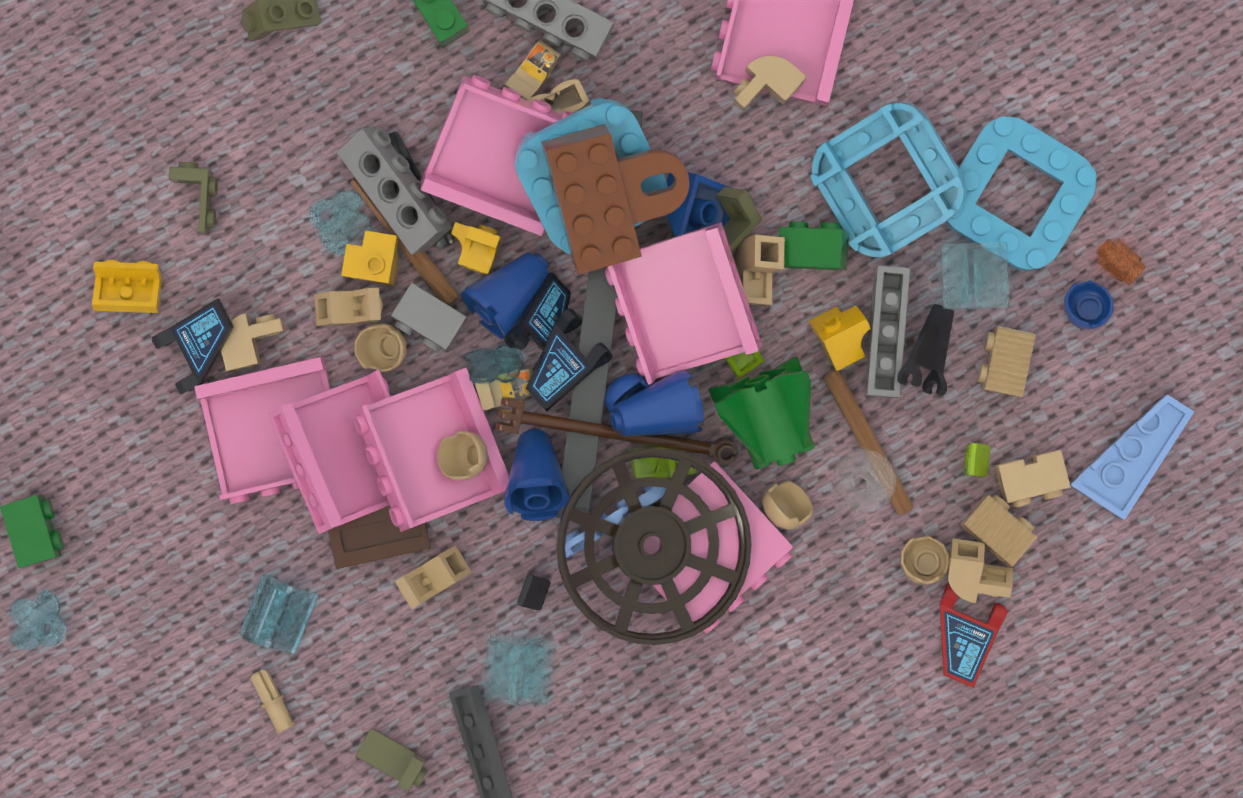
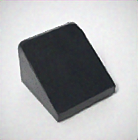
[517,573,551,610]

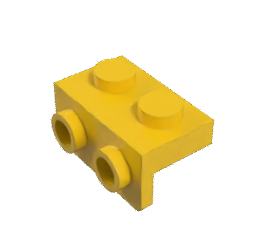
[92,260,162,313]

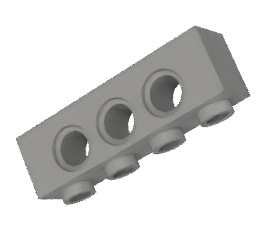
[482,0,614,62]
[337,126,452,255]
[864,265,910,398]

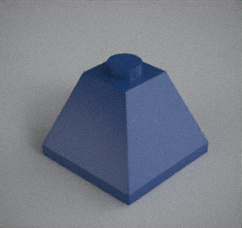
[666,172,731,236]

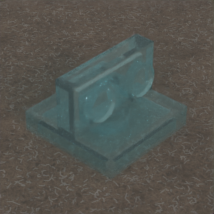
[941,242,1009,311]
[239,573,318,655]
[483,635,553,706]

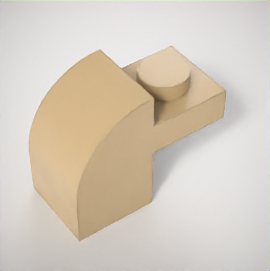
[733,56,807,112]
[734,234,785,307]
[314,288,383,326]
[221,313,287,372]
[948,538,1013,603]
[395,545,472,609]

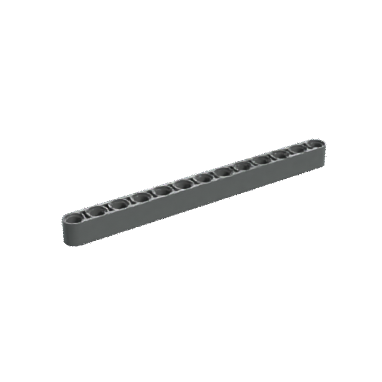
[556,110,643,518]

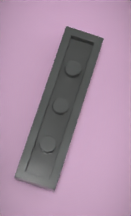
[449,685,512,798]

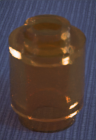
[1096,238,1146,285]

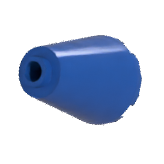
[460,252,549,339]
[610,370,704,436]
[504,429,570,521]

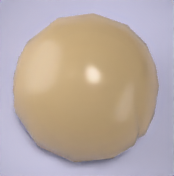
[354,323,407,372]
[437,431,488,480]
[762,480,813,530]
[900,536,950,585]

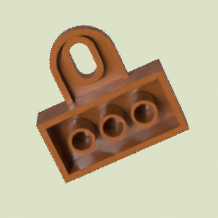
[541,124,689,275]

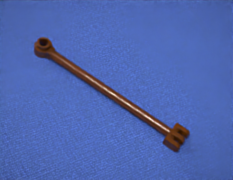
[495,397,738,465]

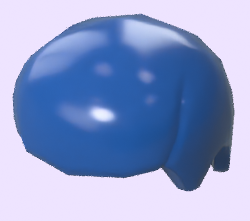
[1064,280,1113,330]
[604,373,650,413]

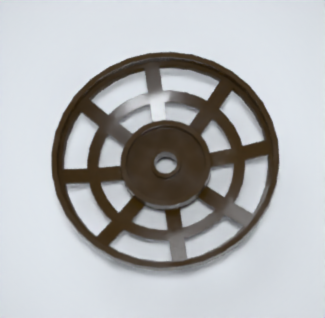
[556,448,752,645]

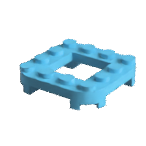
[514,98,668,254]
[811,103,967,258]
[946,116,1097,271]

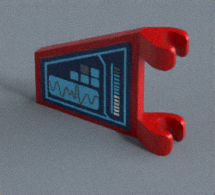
[939,583,1008,688]

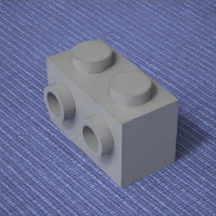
[391,283,468,353]

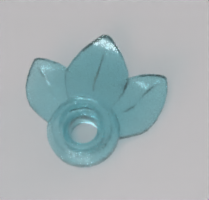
[309,191,372,255]
[463,344,524,384]
[10,589,66,650]

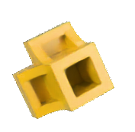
[451,222,502,275]
[341,230,399,286]
[809,306,871,371]

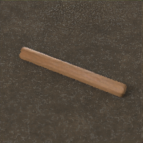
[351,178,459,305]
[824,370,913,515]

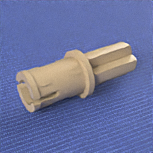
[251,669,295,734]

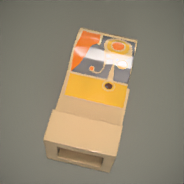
[505,40,561,100]
[475,368,533,412]

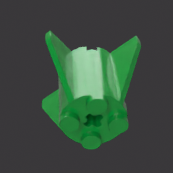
[708,356,815,469]

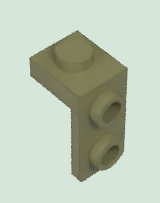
[242,0,321,41]
[169,162,218,236]
[717,187,762,253]
[356,728,428,792]

